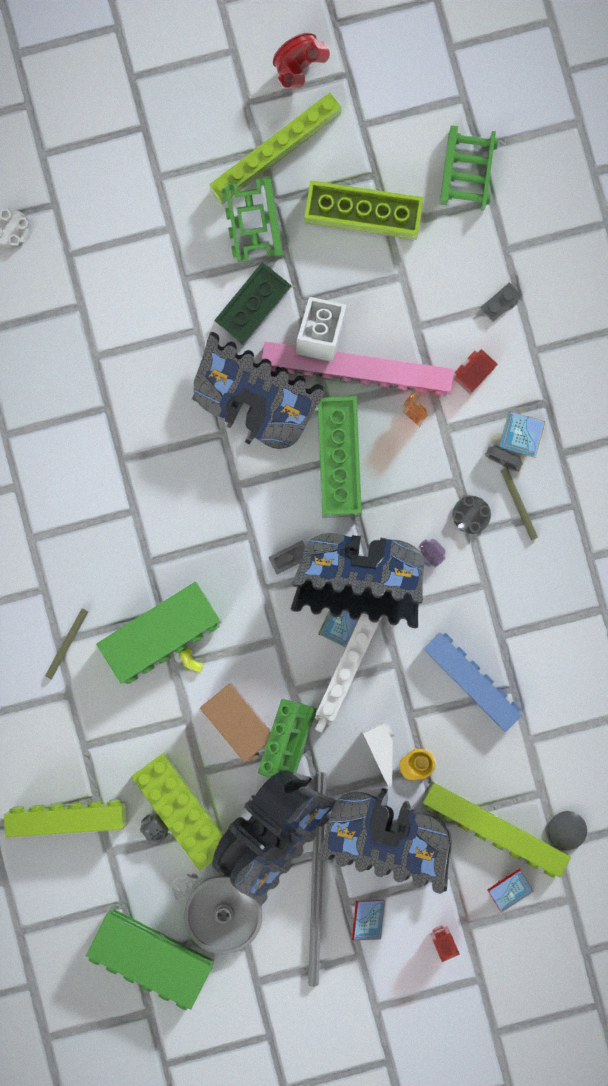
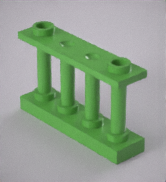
[439,125,498,210]

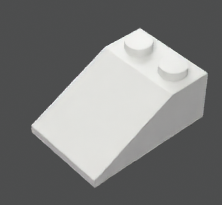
[362,722,394,787]

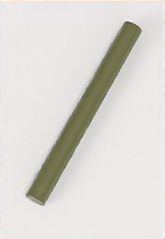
[501,468,538,540]
[45,608,89,679]

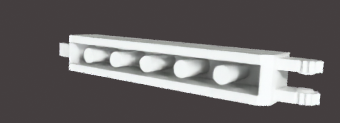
[315,614,381,733]

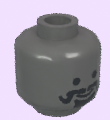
[140,814,169,844]

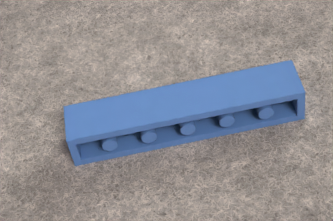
[423,632,522,732]

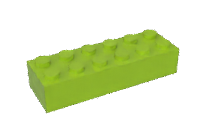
[304,180,424,240]
[131,752,224,871]
[4,799,127,838]

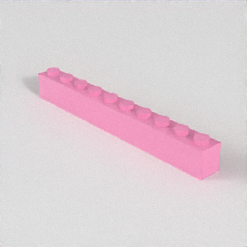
[262,342,454,397]

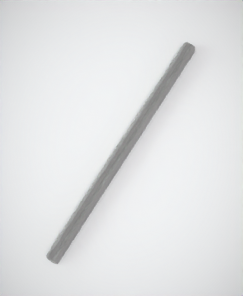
[308,772,326,987]

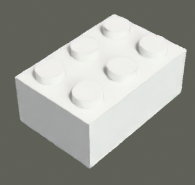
[296,297,347,362]

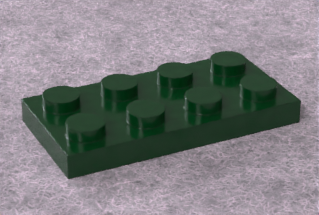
[214,262,292,345]

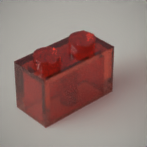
[454,349,498,395]
[430,925,460,962]

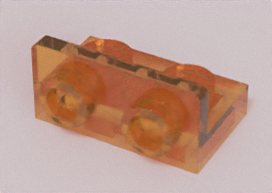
[403,392,428,427]

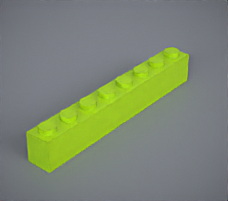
[209,92,341,205]
[422,781,571,878]

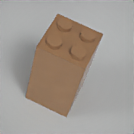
[200,682,271,762]

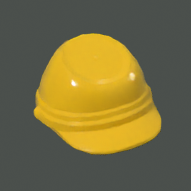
[399,748,436,781]

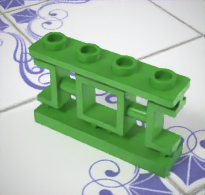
[222,176,283,262]
[258,699,317,778]

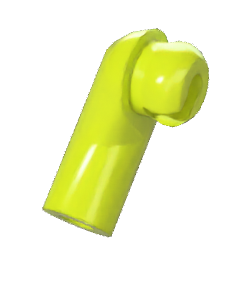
[180,647,204,673]

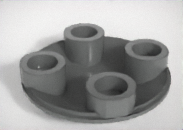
[453,495,491,534]
[548,811,587,850]

